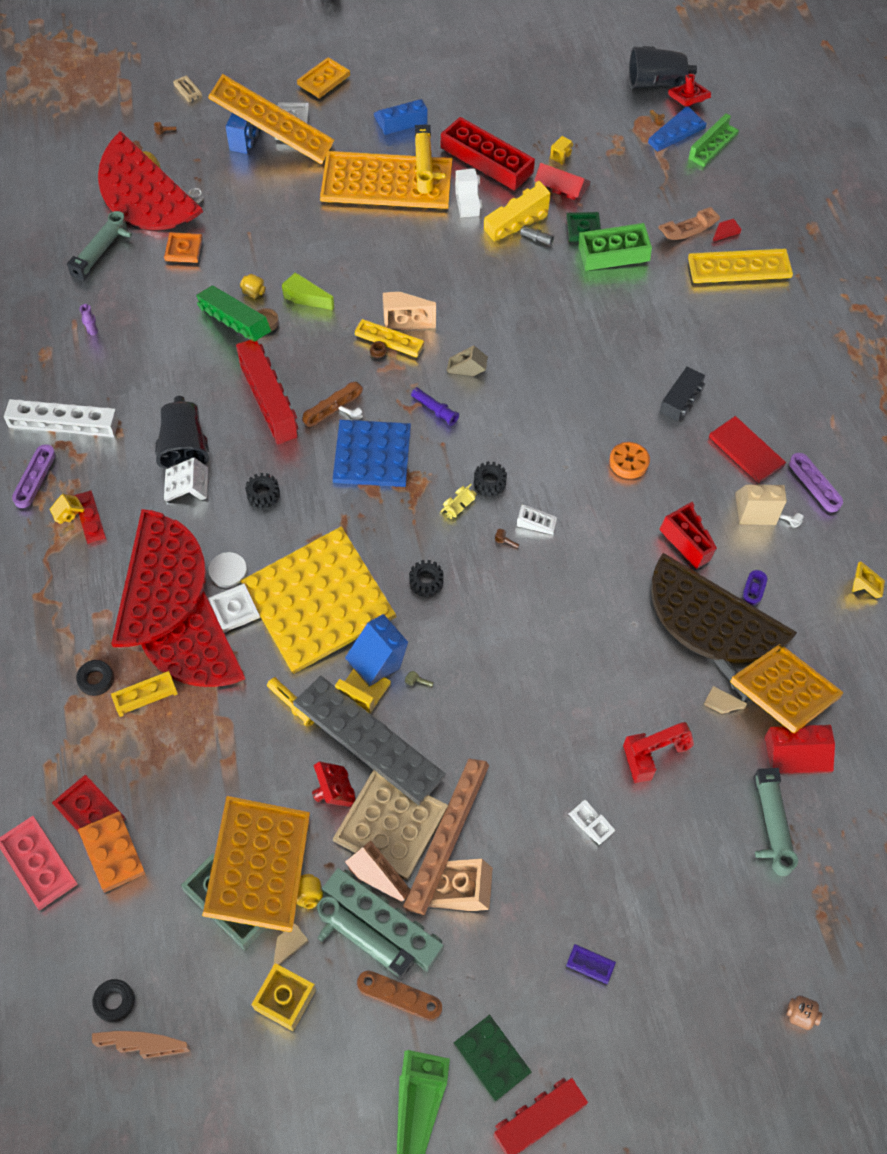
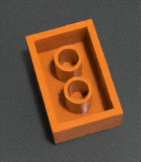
[78,811,145,893]

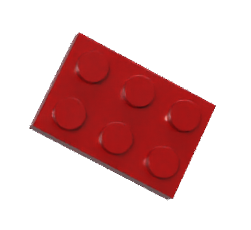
[52,774,127,833]

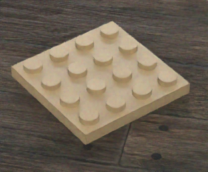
[333,770,448,881]

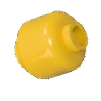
[240,274,266,299]
[297,874,323,909]

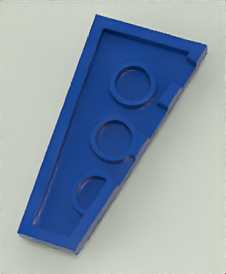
[648,107,707,152]

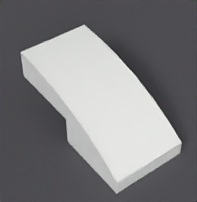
[568,800,615,845]

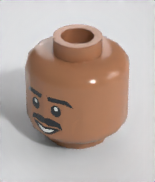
[786,995,823,1030]

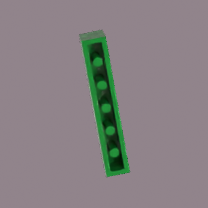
[196,285,271,342]

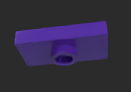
[566,944,616,985]

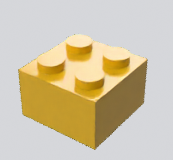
[251,963,316,1032]

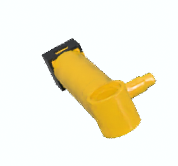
[415,125,446,194]

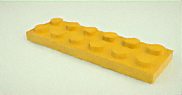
[688,249,793,283]

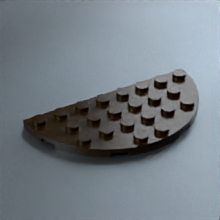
[651,553,797,663]

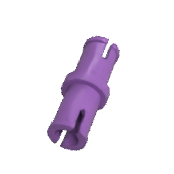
[79,304,98,335]

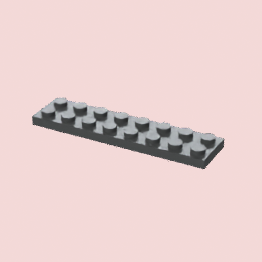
[293,675,446,806]

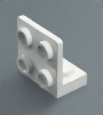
[164,458,208,501]

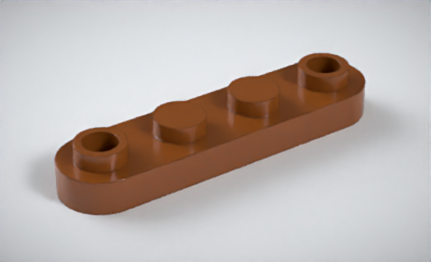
[302,381,363,427]
[357,970,442,1021]

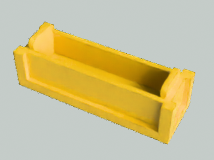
[111,671,178,717]

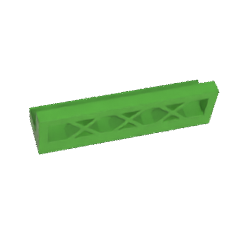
[688,113,739,167]

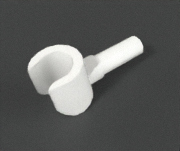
[339,406,363,420]
[779,513,804,527]

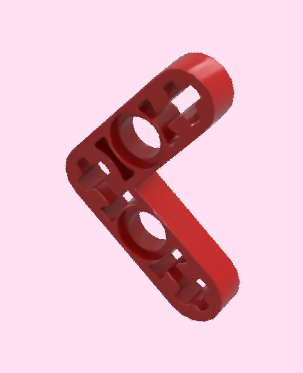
[631,722,694,757]

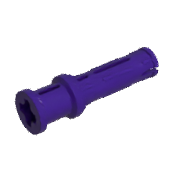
[411,387,460,426]

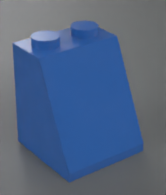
[345,614,408,687]

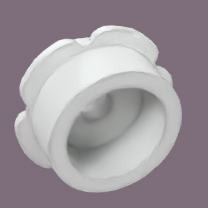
[188,188,204,203]

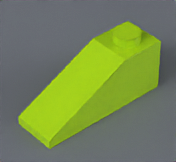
[282,272,334,310]

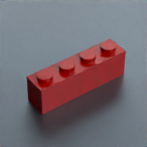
[493,1078,589,1154]

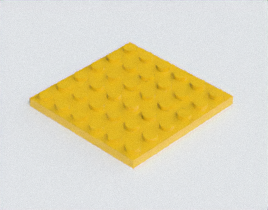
[240,526,397,674]

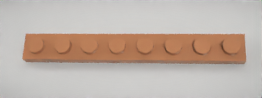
[403,758,489,915]

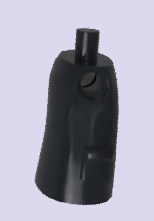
[629,46,697,89]
[155,396,209,469]

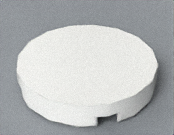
[209,552,247,589]

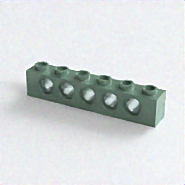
[322,868,444,972]

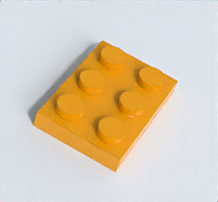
[297,57,350,99]

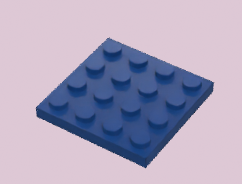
[333,420,411,487]

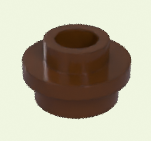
[370,341,387,358]

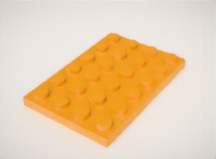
[202,796,310,932]

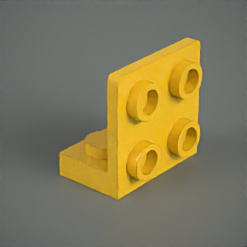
[335,669,391,714]

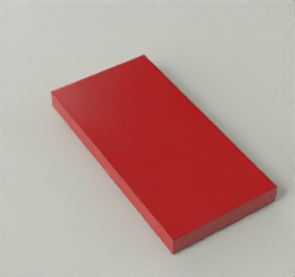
[709,416,786,484]

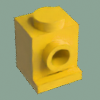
[550,136,573,165]
[50,494,84,524]

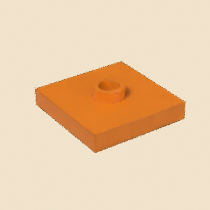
[164,232,203,263]

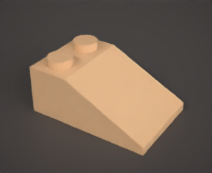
[383,292,436,331]
[428,859,493,911]

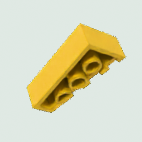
[484,181,550,242]

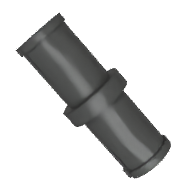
[520,225,554,246]

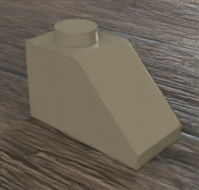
[446,345,488,376]

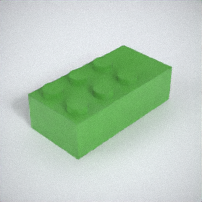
[579,223,652,271]

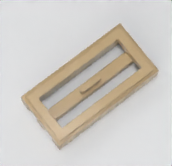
[173,75,202,102]

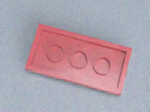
[0,816,78,911]

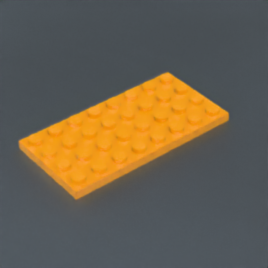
[320,151,452,209]

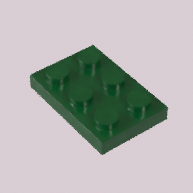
[453,1014,532,1103]

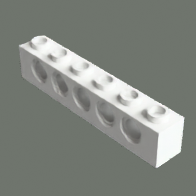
[4,399,119,437]

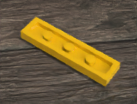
[355,319,424,357]

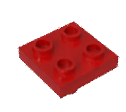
[668,74,711,107]
[312,761,356,807]

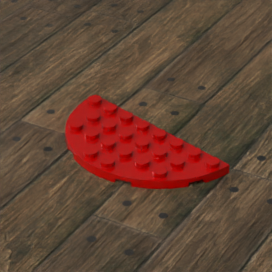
[98,131,204,230]
[111,509,206,647]
[141,590,245,687]

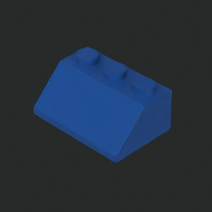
[374,99,428,135]

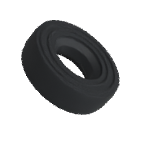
[76,660,114,696]
[92,979,135,1022]

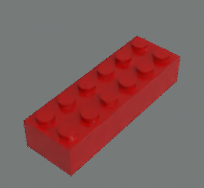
[440,117,535,191]
[236,340,299,445]

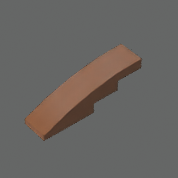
[92,1031,190,1059]

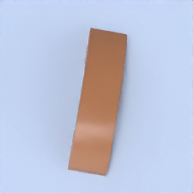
[659,207,720,240]

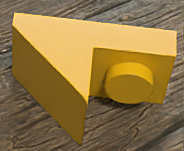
[852,562,885,598]

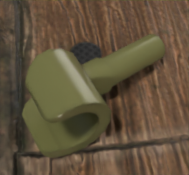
[405,671,434,687]

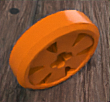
[609,442,650,479]

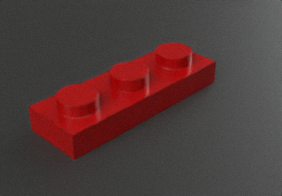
[73,490,106,544]

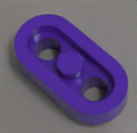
[742,570,768,606]

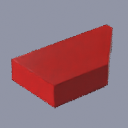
[713,218,741,242]

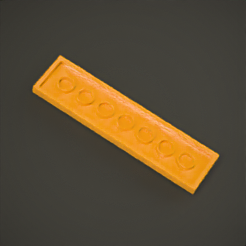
[208,74,334,164]

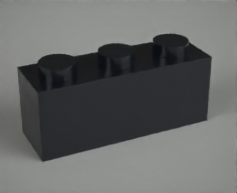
[659,366,706,421]

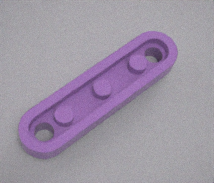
[12,444,55,508]
[789,453,843,512]

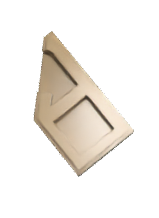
[704,686,747,714]
[273,923,309,965]

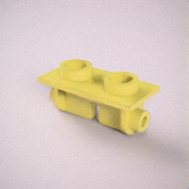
[440,484,477,519]

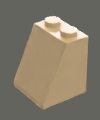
[735,485,787,525]

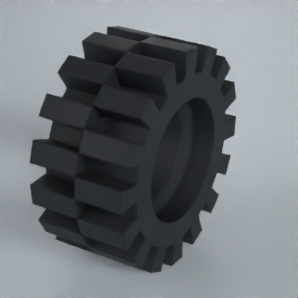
[474,461,507,497]
[245,473,280,509]
[409,560,444,597]

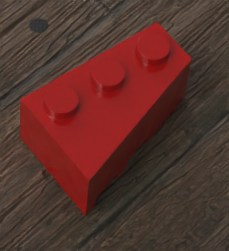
[659,501,717,569]

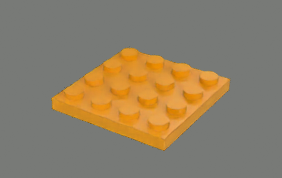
[730,644,844,733]

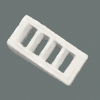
[517,505,557,535]

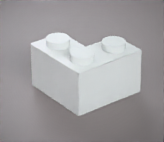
[455,168,482,218]

